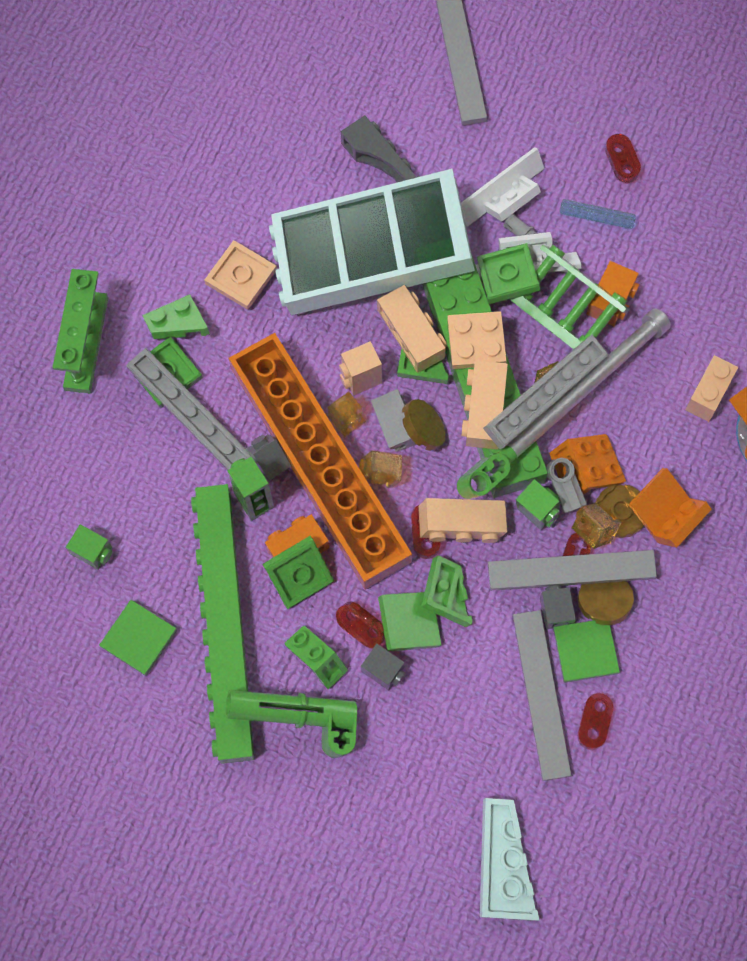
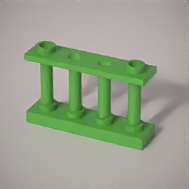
[510,244,630,349]
[52,269,108,394]

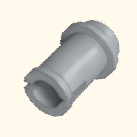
[503,214,537,236]

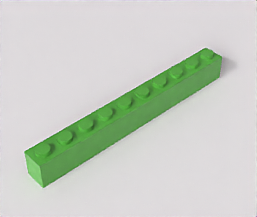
[191,484,255,764]

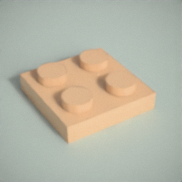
[204,240,277,310]
[447,311,506,369]

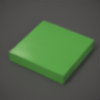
[477,243,540,304]
[134,337,203,409]
[262,536,334,609]
[378,592,441,651]
[99,600,177,676]
[553,621,620,683]

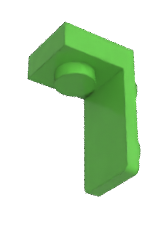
[285,626,348,689]

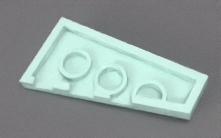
[480,798,539,921]

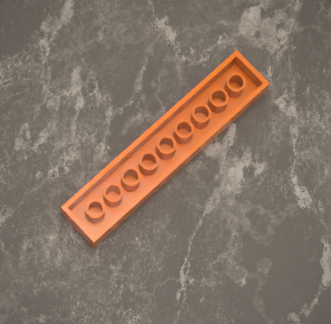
[228,333,412,589]

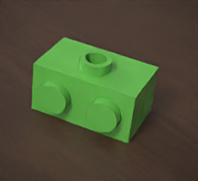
[516,479,560,530]

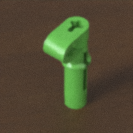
[226,690,357,758]

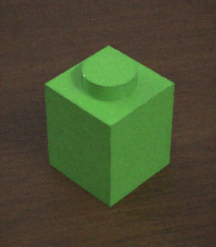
[65,524,112,570]

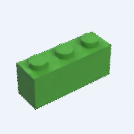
[227,456,274,521]

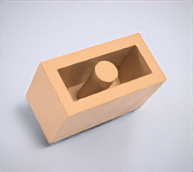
[339,341,382,396]
[685,355,738,422]

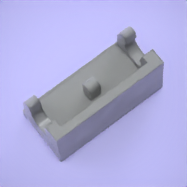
[371,389,417,452]

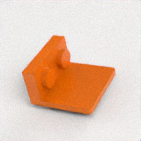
[549,434,626,495]
[629,468,712,548]

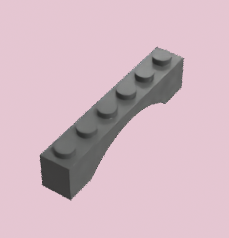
[340,115,452,246]

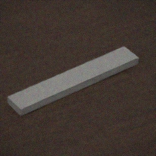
[435,0,487,126]
[483,334,609,449]
[126,348,251,470]
[488,550,657,591]
[512,610,571,781]

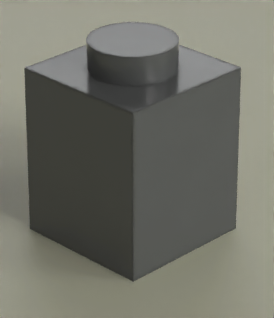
[246,434,291,481]
[540,585,576,630]
[361,644,406,690]

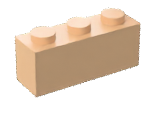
[377,285,447,373]
[461,360,508,450]
[419,498,507,543]

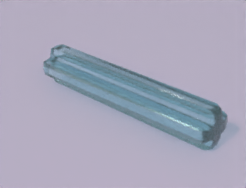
[560,199,636,229]

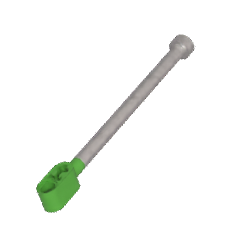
[457,308,671,499]

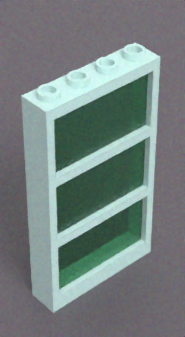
[269,169,475,315]

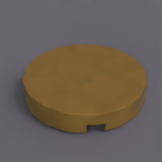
[402,399,446,451]
[594,484,644,538]
[578,581,634,625]

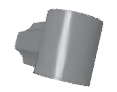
[546,458,587,513]

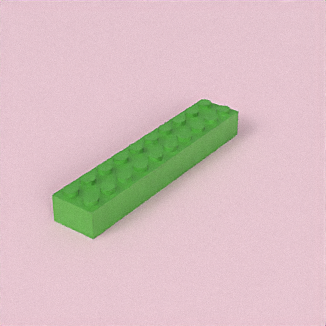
[415,239,548,498]

